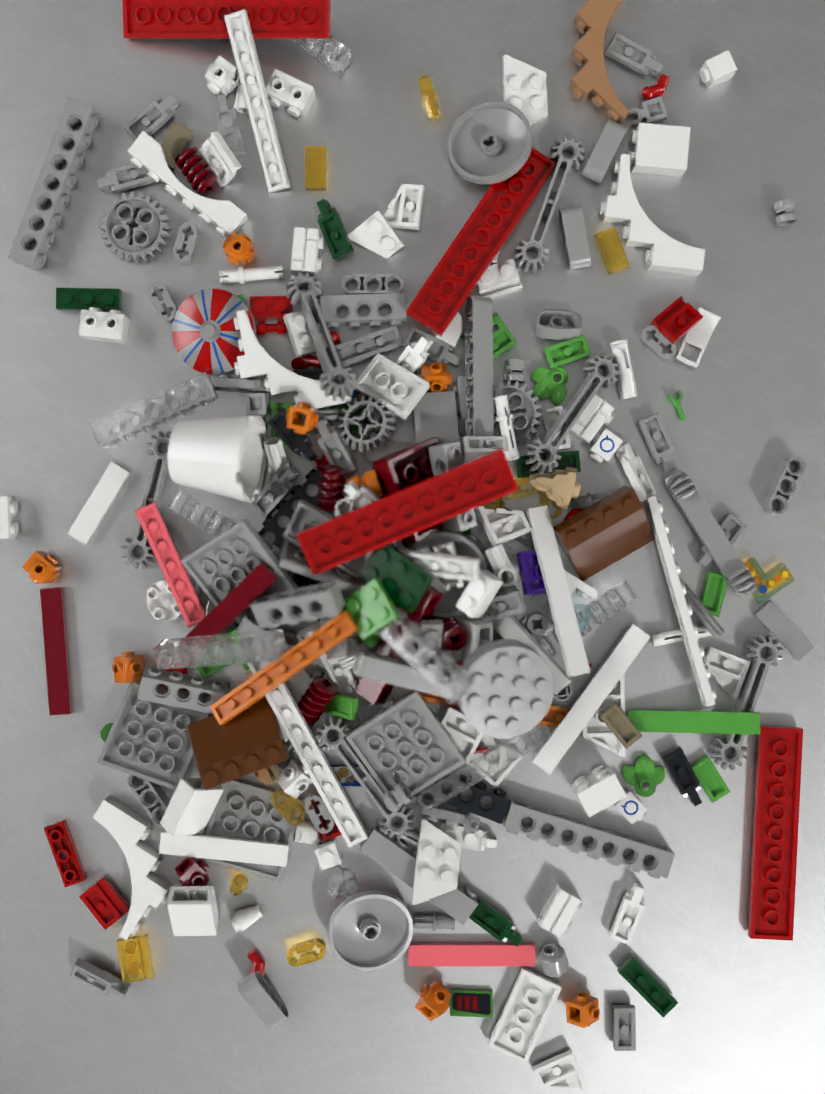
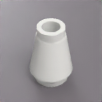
[230,904,263,932]

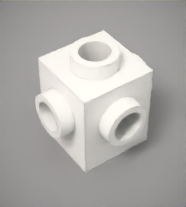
[205,55,238,97]
[275,760,313,799]

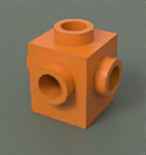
[223,232,256,267]
[421,362,451,393]
[286,402,319,434]
[22,551,62,584]
[112,651,145,683]
[415,981,452,1021]
[566,992,600,1028]

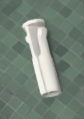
[610,340,637,400]

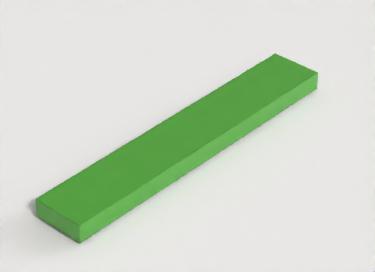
[628,710,760,735]

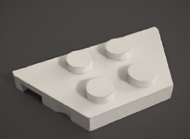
[503,55,548,127]
[582,674,625,757]
[411,819,462,905]

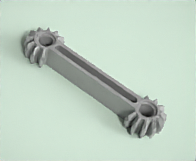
[514,135,586,273]
[286,272,357,401]
[524,353,620,474]
[121,431,172,569]
[665,470,757,599]
[710,634,783,770]
[315,716,416,840]

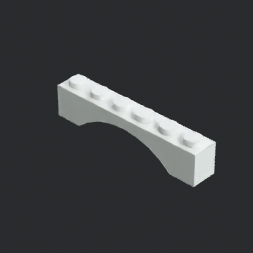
[127,131,248,238]

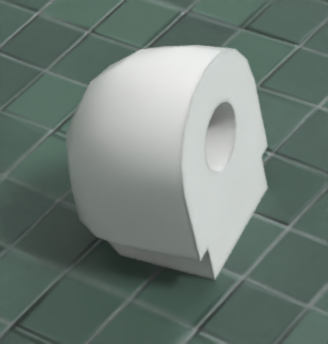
[293,820,321,845]

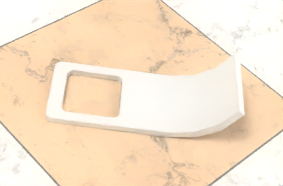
[676,307,721,368]

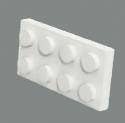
[488,967,562,1064]

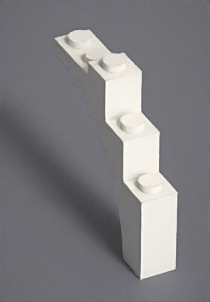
[600,154,705,276]
[234,310,352,408]
[93,795,172,940]

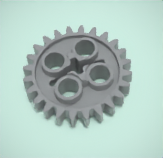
[99,191,170,263]
[493,381,543,445]

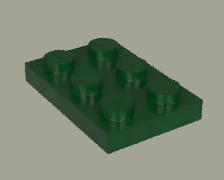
[359,544,435,613]

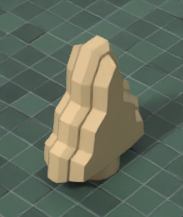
[528,467,581,510]

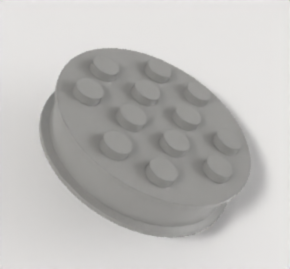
[455,639,554,738]

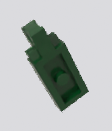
[317,199,354,260]
[469,897,523,947]

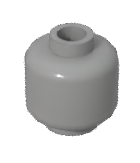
[539,943,569,978]

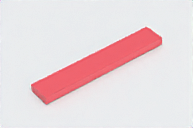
[135,502,206,628]
[408,943,535,966]

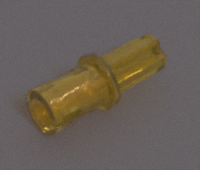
[418,75,441,120]

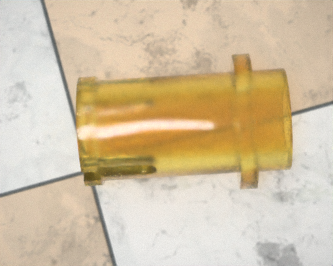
[229,874,248,896]

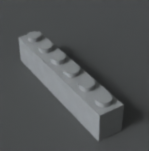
[359,824,478,925]

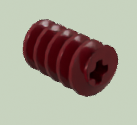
[175,147,217,197]
[316,464,347,512]
[430,615,468,651]
[297,676,339,723]

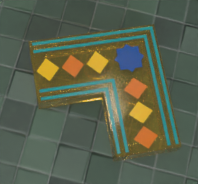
[744,557,795,604]

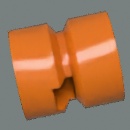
[346,469,385,497]

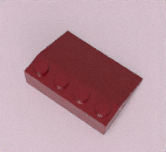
[373,437,444,542]

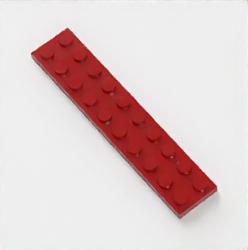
[122,0,331,39]
[405,147,557,337]
[296,448,519,575]
[748,726,803,941]

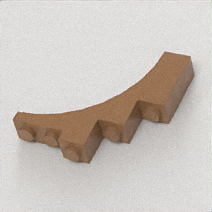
[569,0,629,124]

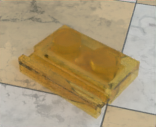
[116,934,155,984]

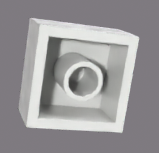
[570,765,627,817]

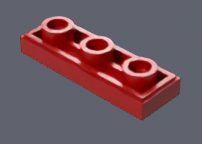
[44,819,87,888]

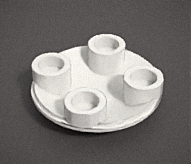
[146,579,182,621]

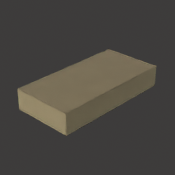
[161,121,194,171]
[599,702,642,749]

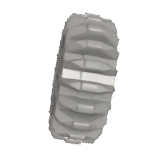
[338,395,396,453]

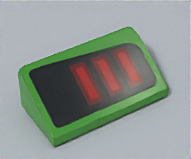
[450,989,493,1018]

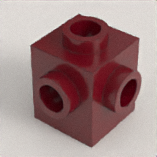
[174,857,212,886]

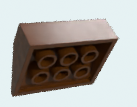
[553,485,655,581]
[187,696,290,790]

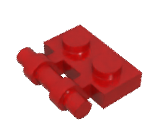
[249,296,293,335]

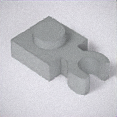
[627,96,668,127]
[245,393,269,429]

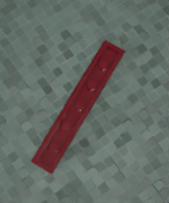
[178,561,278,659]
[40,587,73,715]

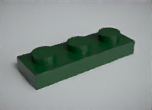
[56,288,122,311]
[515,450,581,479]
[617,955,678,1018]

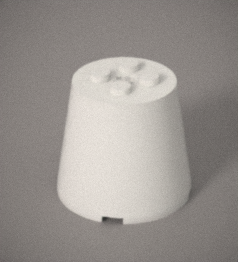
[168,415,268,503]

